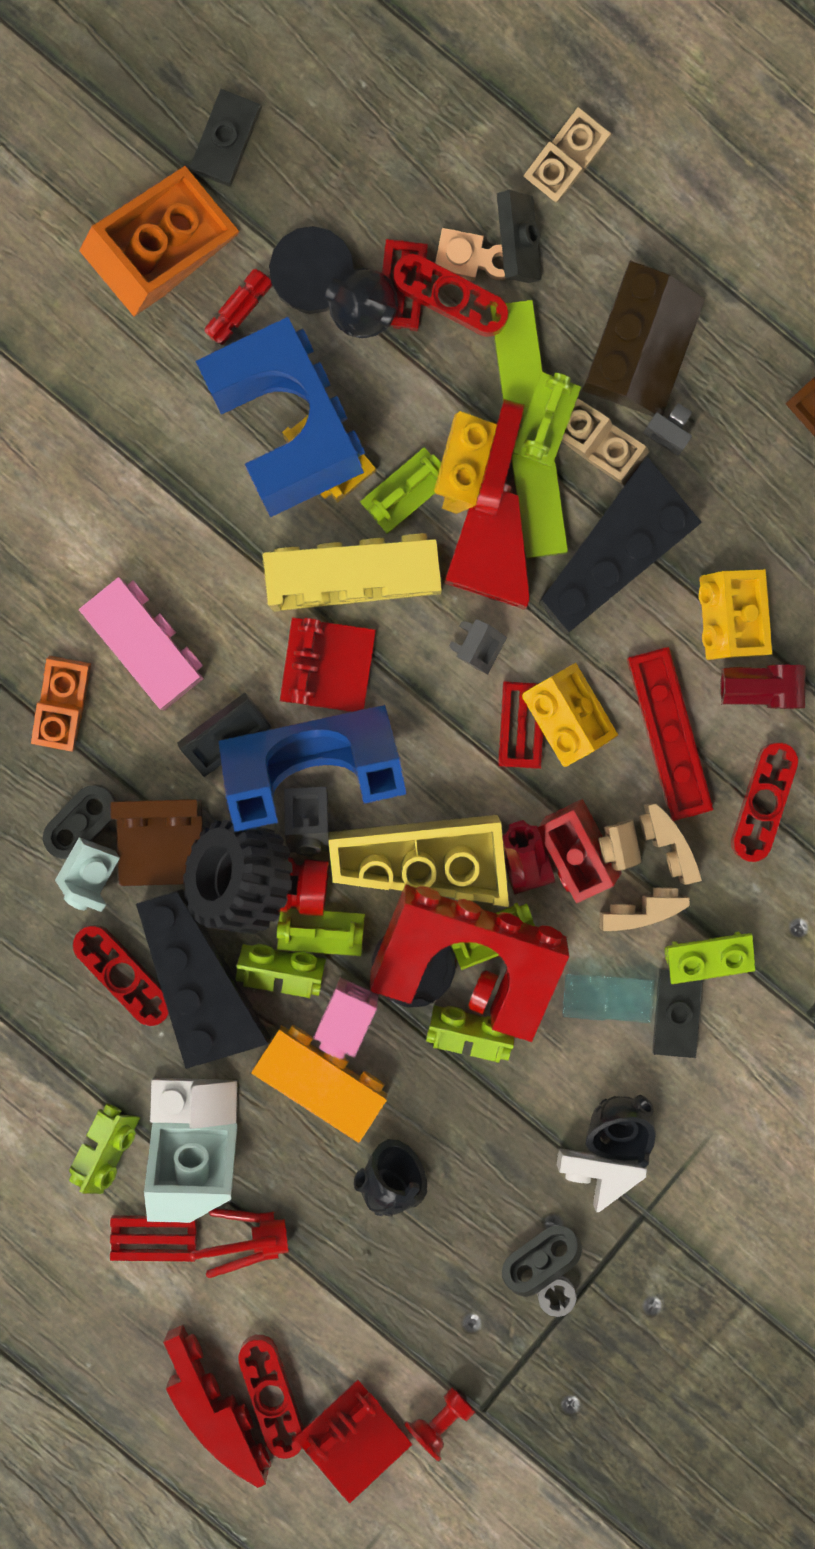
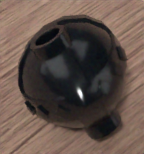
[325,268,399,339]
[586,1095,656,1168]
[353,1139,427,1217]

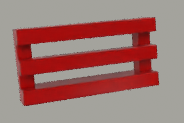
[382,239,428,331]
[498,681,543,769]
[110,1215,197,1262]

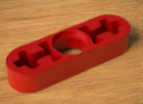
[394,254,508,337]
[475,399,525,516]
[731,743,798,862]
[73,925,169,1026]
[238,1334,304,1459]

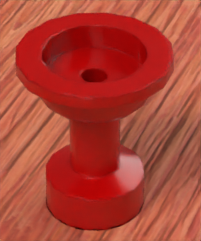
[404,1387,476,1462]

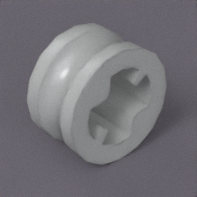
[537,1275,576,1317]

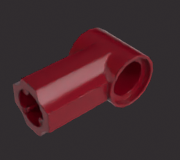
[720,665,806,709]
[502,820,555,895]

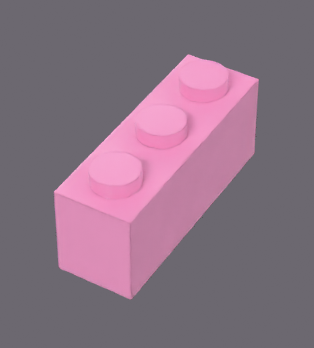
[78,577,204,711]
[314,977,379,1059]

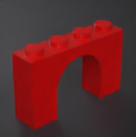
[370,884,569,1042]

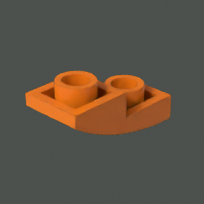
[31,656,91,752]

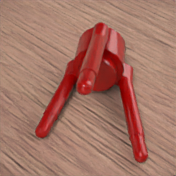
[190,1208,289,1278]

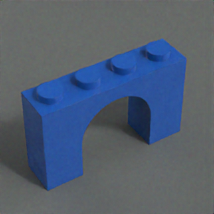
[196,317,365,517]
[218,705,406,832]

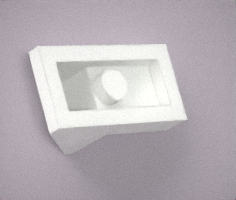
[150,1078,238,1129]
[557,1148,647,1212]

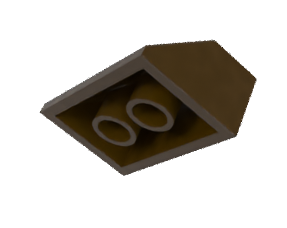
[582,260,705,417]

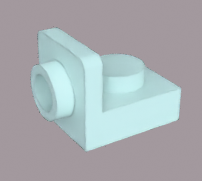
[55,837,120,912]

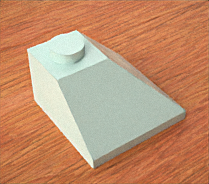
[144,1122,238,1223]

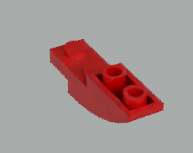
[163,1325,271,1488]

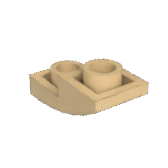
[524,107,613,203]
[562,398,649,486]
[639,803,702,885]
[599,819,642,871]
[599,887,689,931]

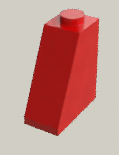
[445,484,530,610]

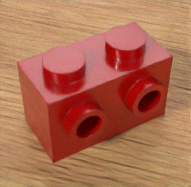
[537,798,622,904]

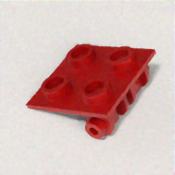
[280,617,376,712]
[294,1379,413,1504]

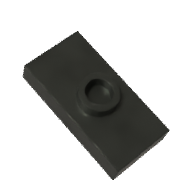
[190,89,261,187]
[497,190,542,283]
[177,693,272,777]
[652,969,703,1058]

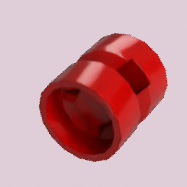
[280,857,329,916]

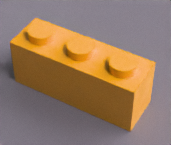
[251,1025,387,1143]

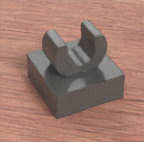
[643,403,692,456]
[449,619,507,675]

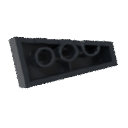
[539,457,702,636]
[136,889,271,1069]

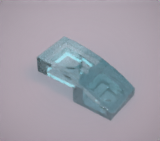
[562,974,654,1023]

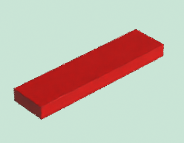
[626,647,714,821]

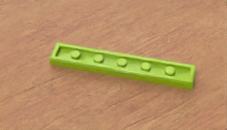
[490,300,568,559]

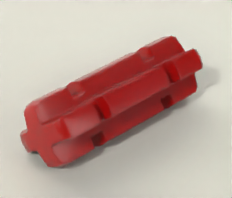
[204,269,272,345]

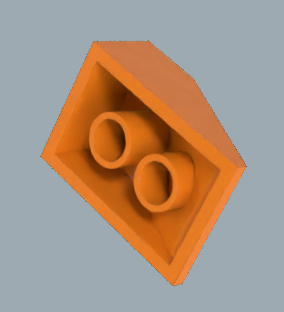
[79,166,240,317]

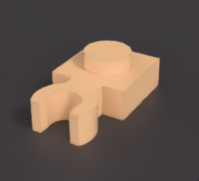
[435,228,506,281]

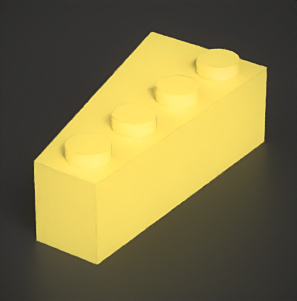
[263,533,442,612]
[329,815,509,907]

